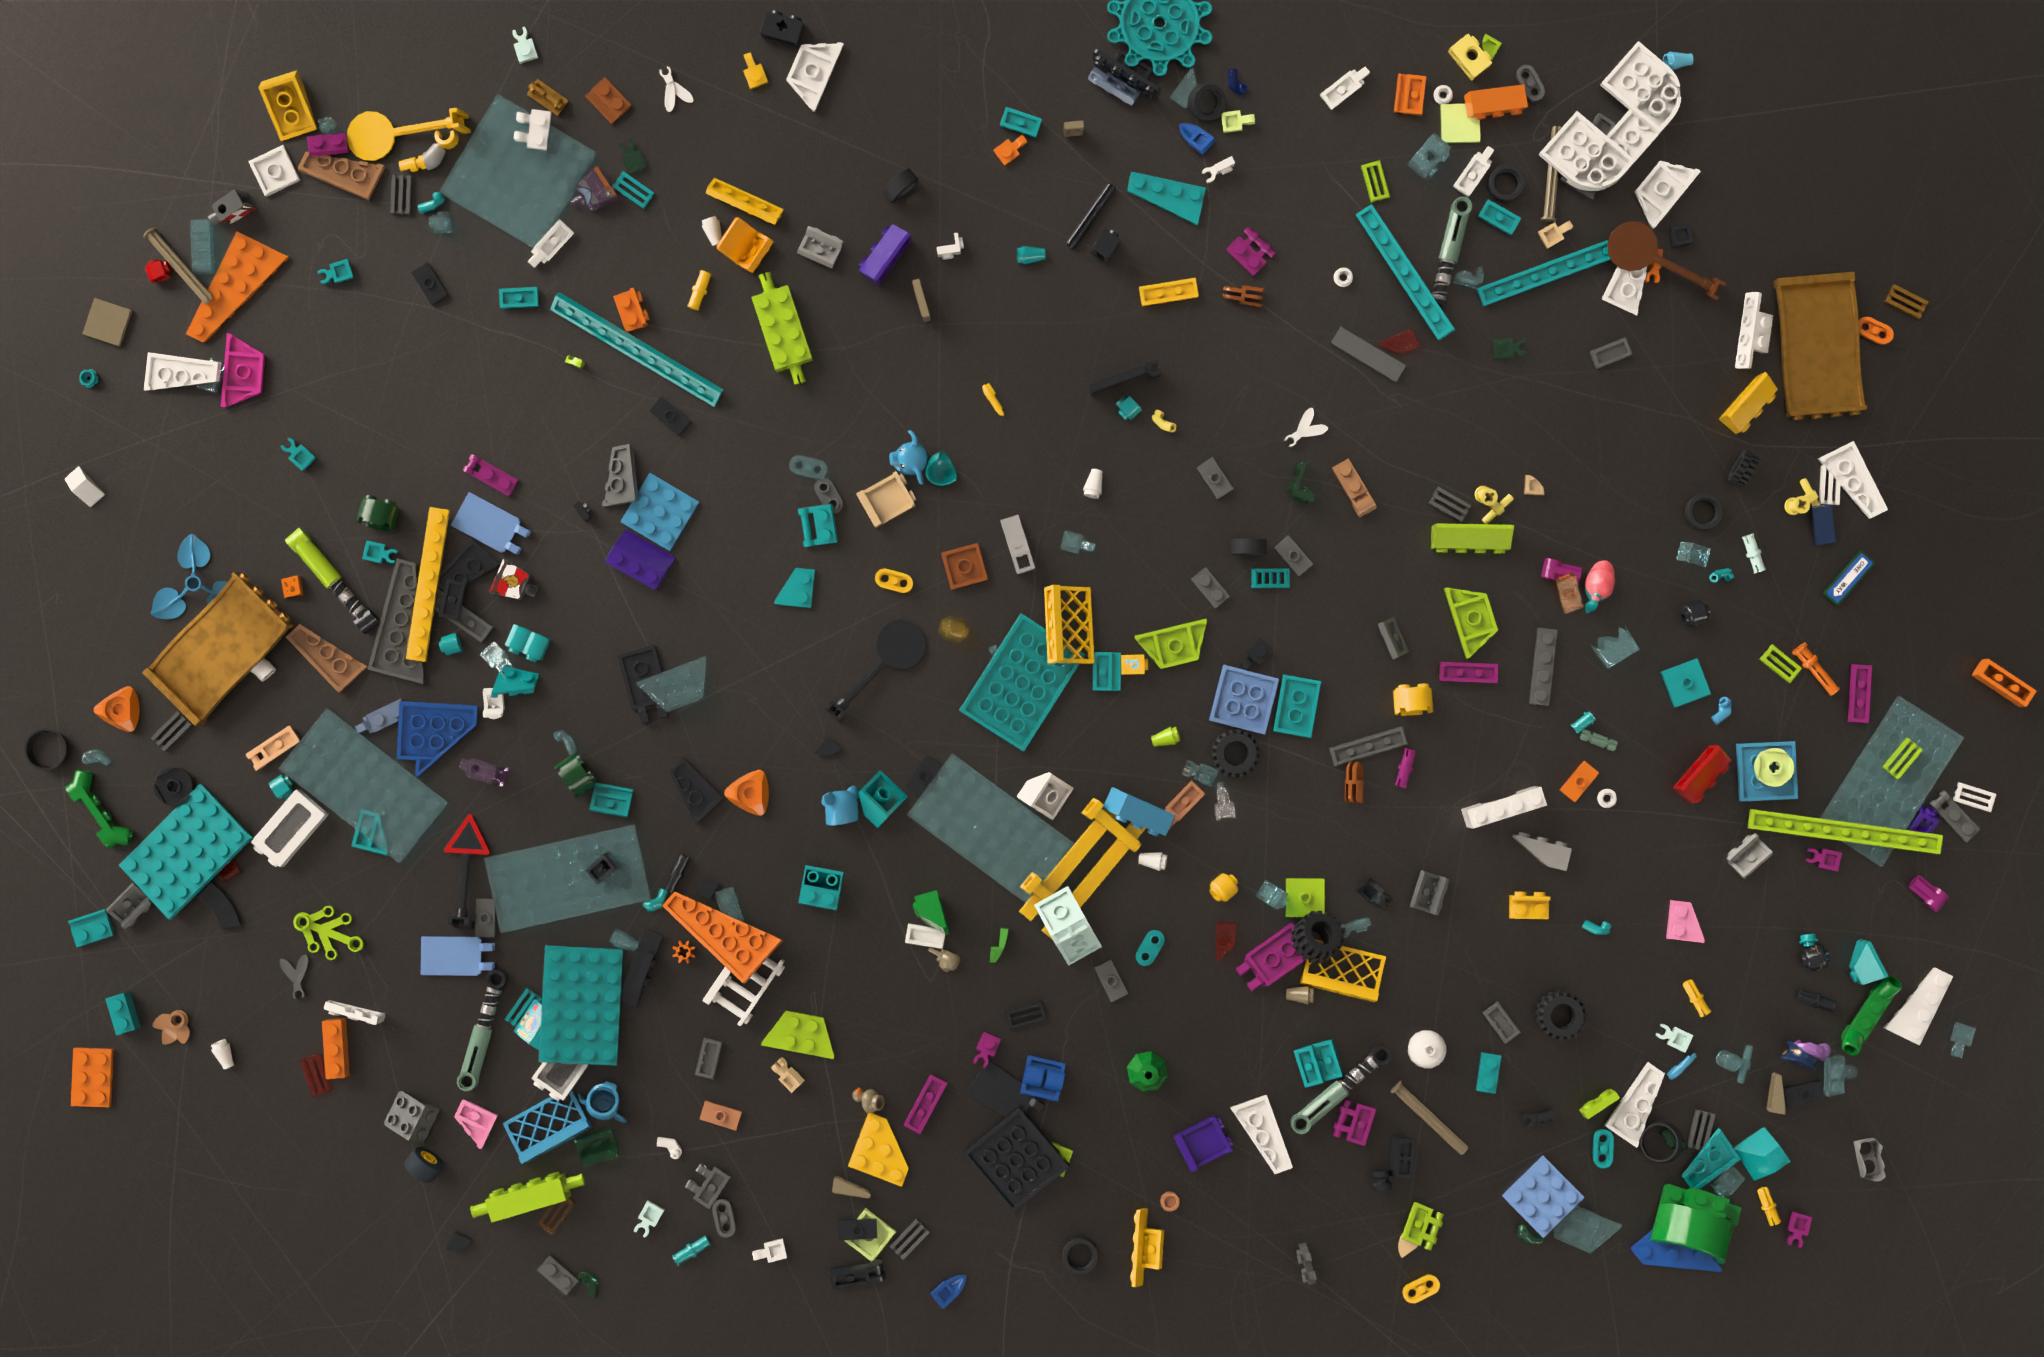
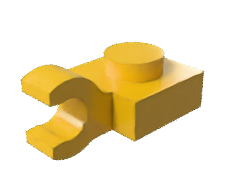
[743,52,768,89]

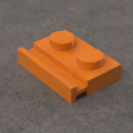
[1393,73,1426,116]

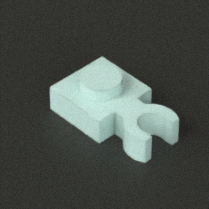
[513,27,538,64]
[1656,1024,1693,1052]
[634,1200,665,1237]

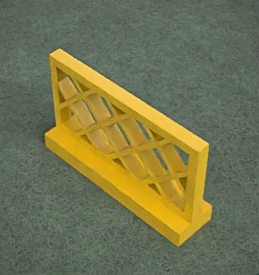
[1044,585,1094,664]
[1300,939,1386,1002]

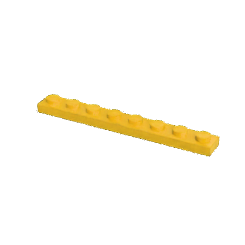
[406,507,450,662]

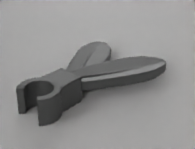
[280,954,309,999]

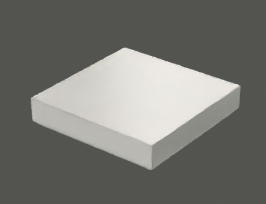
[248,145,301,197]

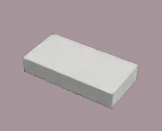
[905,923,945,949]

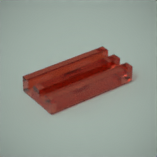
[300,1054,332,1097]

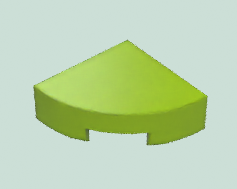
[1482,34,1502,61]
[565,355,585,369]

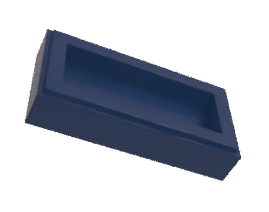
[1811,504,1836,545]

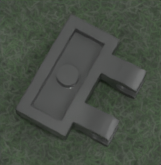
[685,1162,731,1209]
[1296,1242,1317,1285]

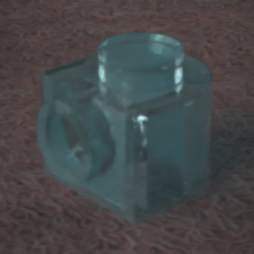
[429,212,453,234]

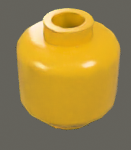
[1209,873,1238,902]

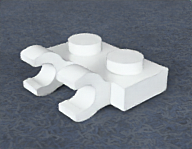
[514,109,552,151]

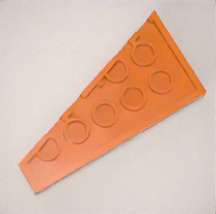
[186,232,290,343]
[662,892,783,983]

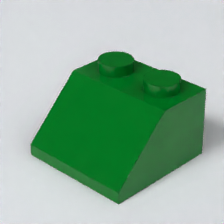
[912,890,950,935]

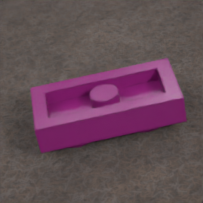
[307,132,348,157]

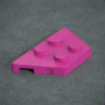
[221,333,265,408]

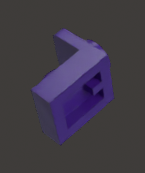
[1909,805,1939,833]

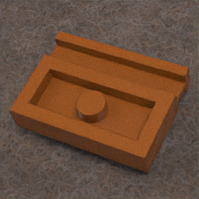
[585,77,632,125]

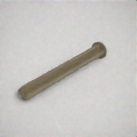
[1541,126,1562,222]
[143,227,213,304]
[1390,1081,1468,1155]

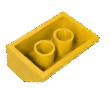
[1719,372,1778,434]

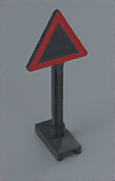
[444,814,490,929]

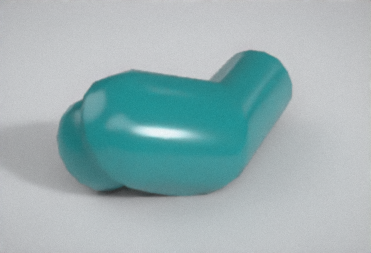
[418,191,445,213]
[1709,568,1735,583]
[643,888,669,912]
[1582,920,1612,935]

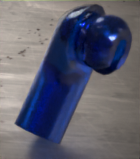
[1228,69,1248,95]

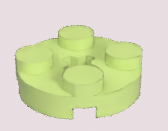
[1754,748,1794,787]

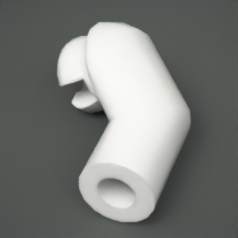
[657,1137,682,1159]

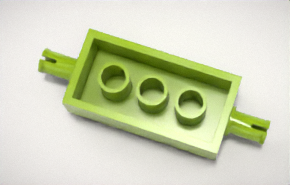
[751,272,813,385]
[470,1171,585,1223]

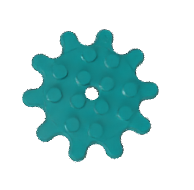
[1107,0,1212,76]

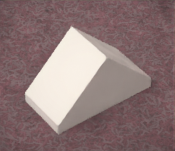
[65,466,105,507]

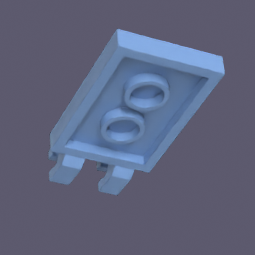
[451,492,531,555]
[421,936,495,976]

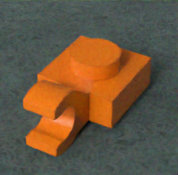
[993,135,1028,166]
[1644,249,1663,283]

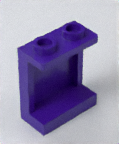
[1173,1115,1233,1173]

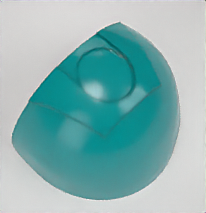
[925,451,957,486]

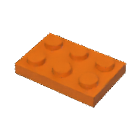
[71,1047,114,1107]

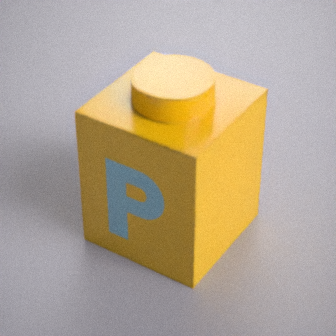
[1121,655,1148,675]

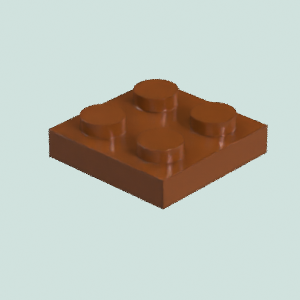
[941,543,988,590]

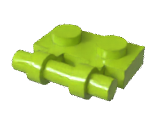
[1401,1202,1444,1251]

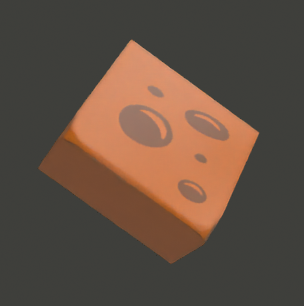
[281,575,304,598]

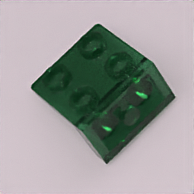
[1287,458,1316,505]

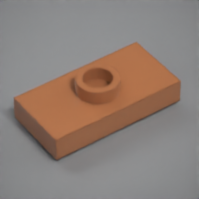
[700,1100,742,1131]

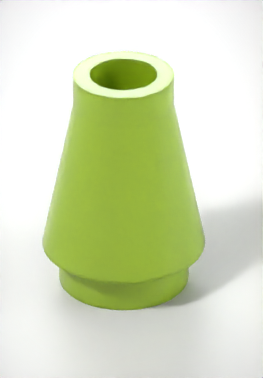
[1151,726,1181,747]

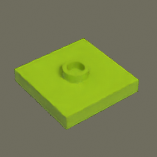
[1286,878,1325,917]

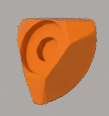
[94,686,140,732]
[724,770,769,816]

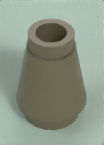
[1286,986,1314,1005]

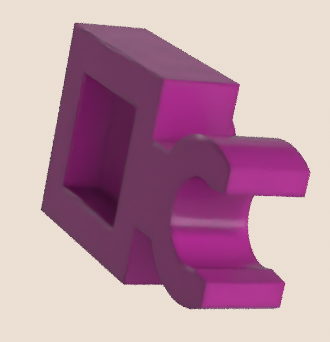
[1805,848,1842,871]
[973,1032,1001,1069]
[1787,1211,1813,1248]

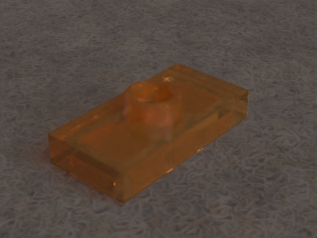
[1555,573,1583,614]

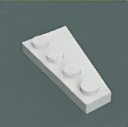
[1602,266,1647,315]
[144,352,221,391]
[1818,441,1888,519]
[1883,968,1953,1045]
[1604,1062,1665,1148]
[1230,1095,1293,1174]

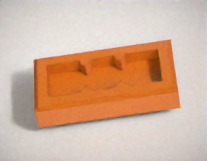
[1559,761,1599,802]

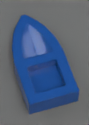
[1179,123,1215,155]
[930,1275,966,1309]

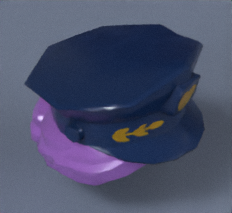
[1781,1040,1831,1071]

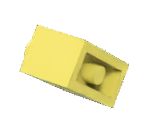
[1448,34,1492,81]

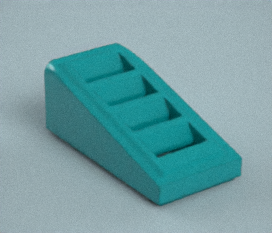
[1251,569,1290,588]

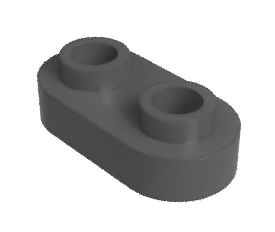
[1516,65,1545,102]
[814,478,843,514]
[712,1198,736,1238]

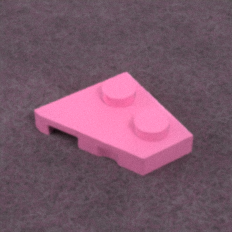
[1666,900,1705,943]
[454,1099,498,1149]

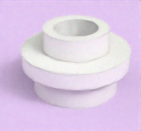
[1433,85,1453,104]
[1334,268,1353,287]
[1597,789,1617,808]

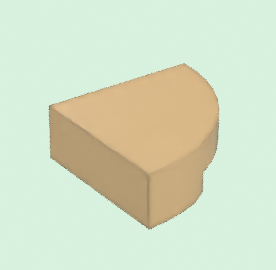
[1524,475,1544,496]
[1398,1233,1418,1258]

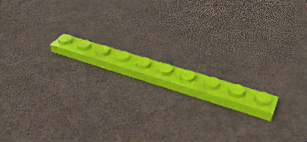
[1748,809,1943,854]

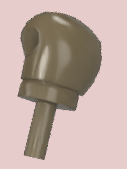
[928,947,960,972]

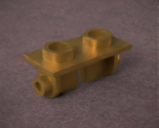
[527,79,569,116]

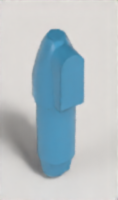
[1666,1053,1697,1080]

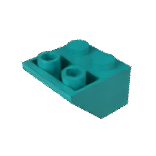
[798,865,844,910]

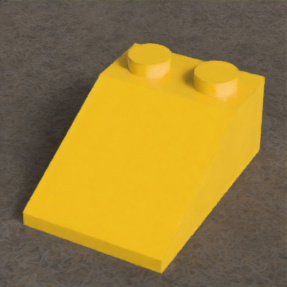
[258,70,317,141]

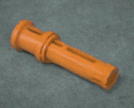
[1792,642,1840,696]

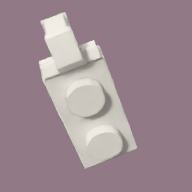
[1320,66,1370,110]
[1453,146,1494,197]
[528,219,574,268]

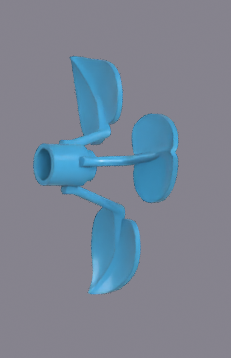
[151,534,227,619]

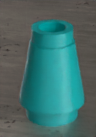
[1017,246,1045,265]

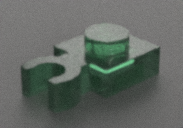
[620,139,647,175]
[1492,338,1527,359]

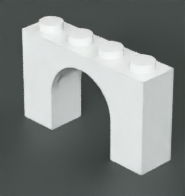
[1461,786,1547,829]

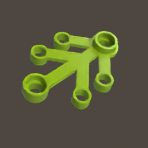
[293,905,364,960]

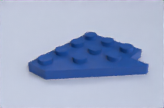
[397,701,478,776]
[1630,1229,1722,1272]

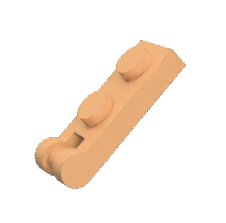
[246,725,301,771]

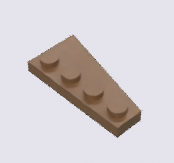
[298,152,385,201]
[286,624,368,693]

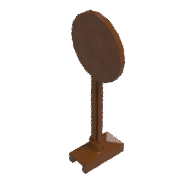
[1607,221,1727,301]

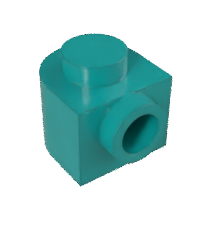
[1116,396,1142,420]
[439,633,463,656]
[269,774,294,799]

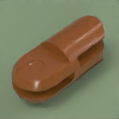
[1222,285,1265,307]
[1345,761,1364,803]

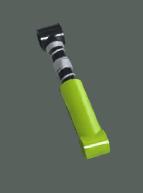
[285,527,380,634]

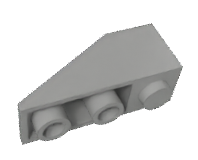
[1000,515,1035,575]
[1512,832,1572,871]

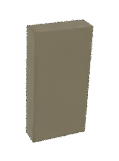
[1063,121,1084,137]

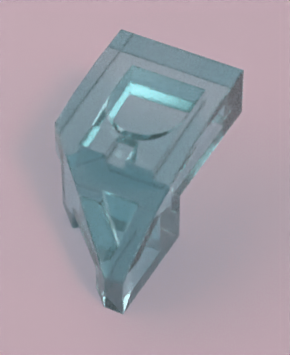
[1170,67,1197,109]

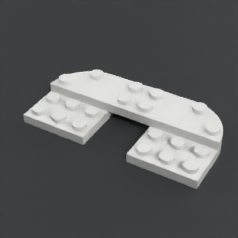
[1539,41,1681,191]

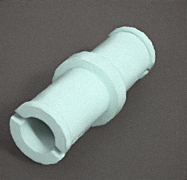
[1742,533,1766,573]

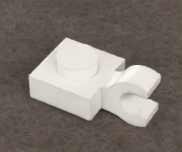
[1202,156,1235,183]
[752,1238,787,1263]

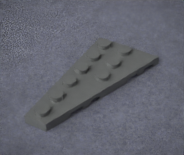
[367,558,424,684]

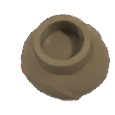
[852,1088,885,1113]

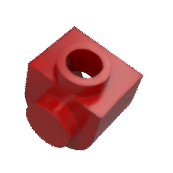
[145,259,171,283]

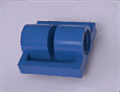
[1020,1055,1066,1102]

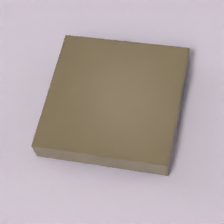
[912,279,931,322]
[82,298,132,347]

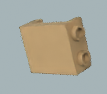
[856,472,917,528]

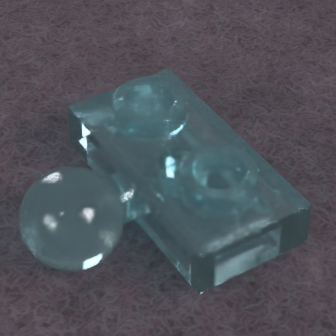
[1824,1055,1858,1097]

